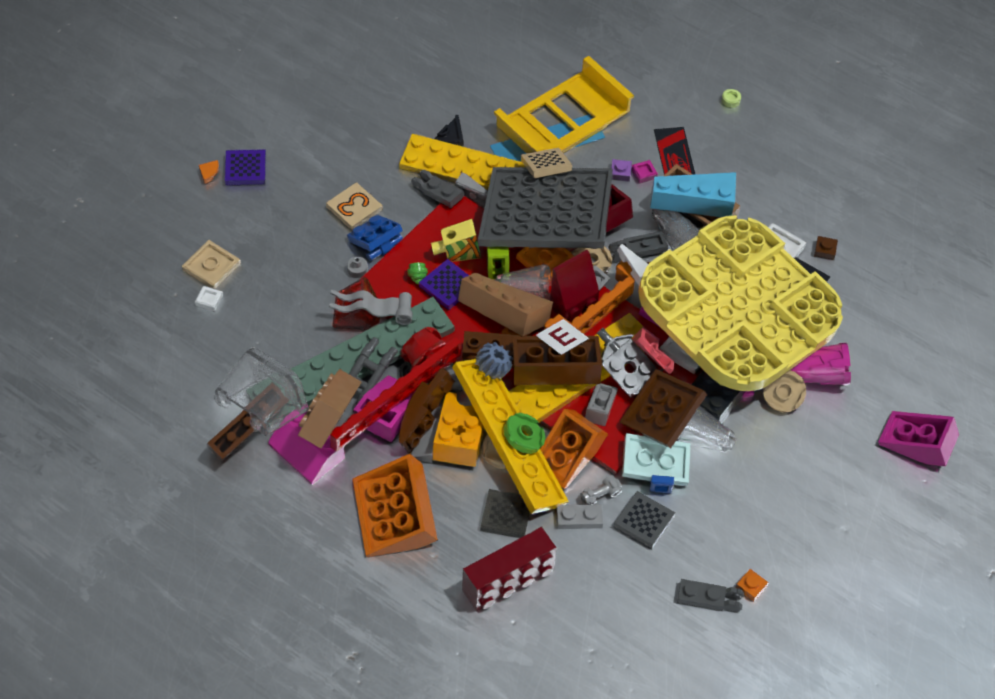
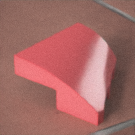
[632,327,675,374]

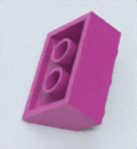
[268,405,345,485]

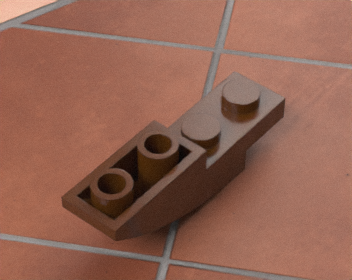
[399,368,455,453]

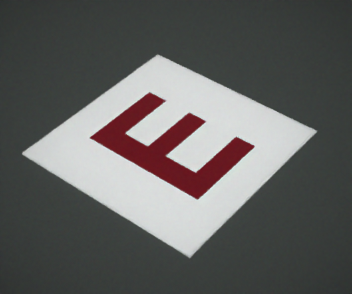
[536,319,589,355]

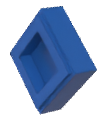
[650,475,674,494]

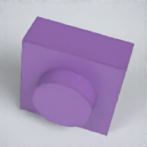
[611,159,632,181]

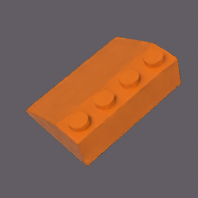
[352,454,438,557]

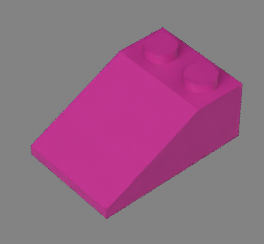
[878,411,959,466]

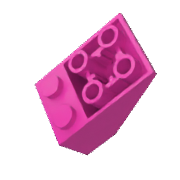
[353,375,416,442]

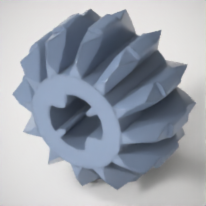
[475,342,513,380]

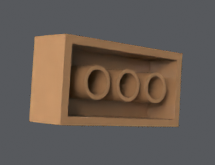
[298,369,362,448]

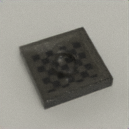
[480,489,530,538]

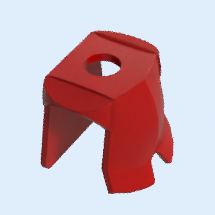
[401,327,457,383]

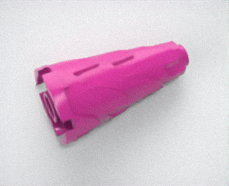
[790,343,851,386]

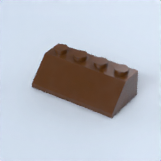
[512,336,602,385]

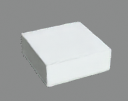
[195,286,223,312]

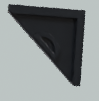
[434,115,464,146]

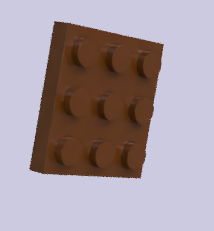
[620,369,707,449]

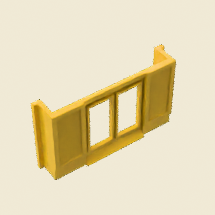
[494,56,634,154]

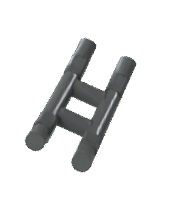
[349,337,398,412]

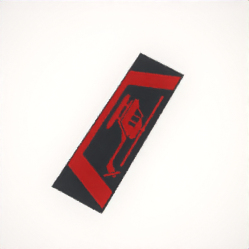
[654,127,695,214]

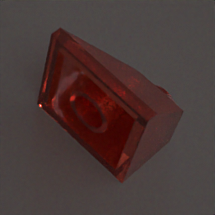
[332,277,380,330]

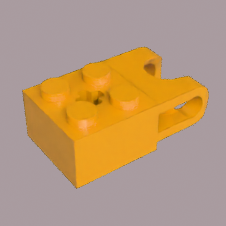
[432,392,484,467]

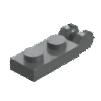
[411,170,464,208]
[608,231,668,263]
[677,579,744,612]

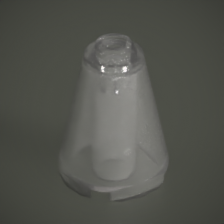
[494,264,551,301]
[676,406,736,452]

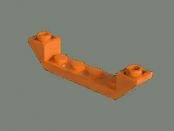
[544,260,635,334]

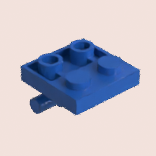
[347,215,403,261]

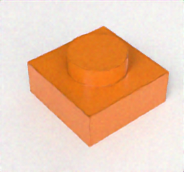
[736,569,768,602]

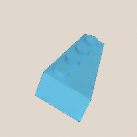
[650,172,736,217]

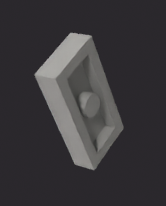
[557,504,603,529]

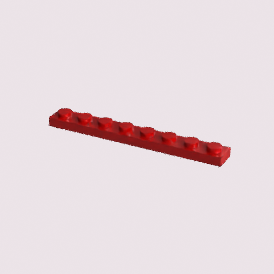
[330,337,462,452]

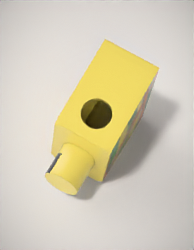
[431,219,481,262]

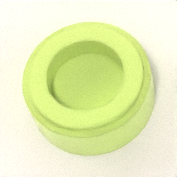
[722,89,741,108]

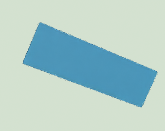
[490,114,605,162]

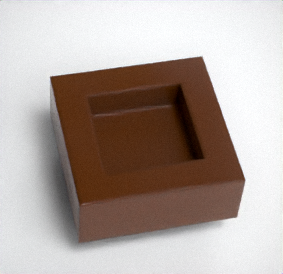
[814,236,838,260]

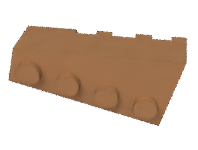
[458,273,553,336]

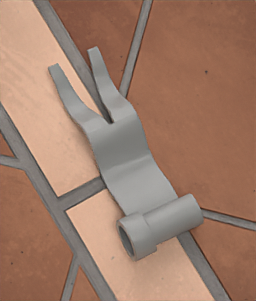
[329,290,413,325]

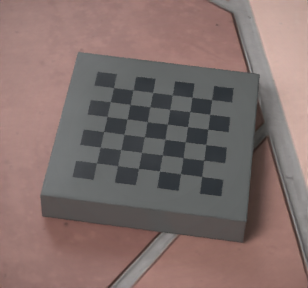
[614,491,676,549]

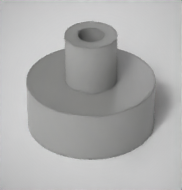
[347,257,368,278]

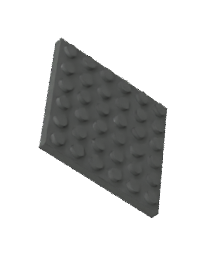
[478,167,613,249]

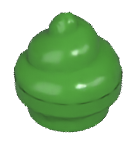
[407,263,428,285]

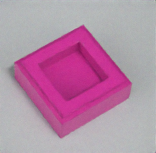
[631,160,658,184]

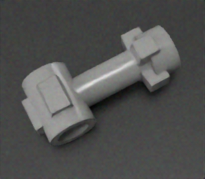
[580,475,622,505]

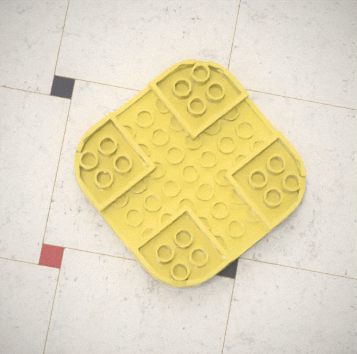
[638,215,843,391]

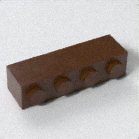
[207,384,288,462]

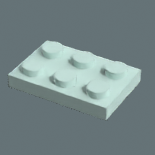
[622,433,691,487]

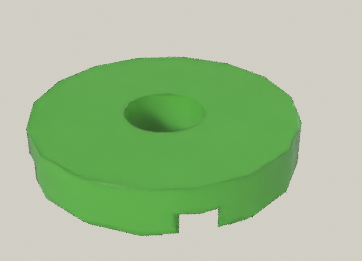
[503,413,546,454]

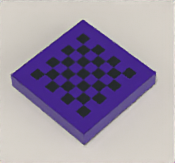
[225,149,266,185]
[419,259,469,310]

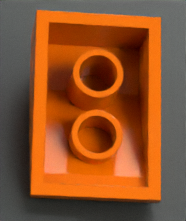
[540,409,608,489]

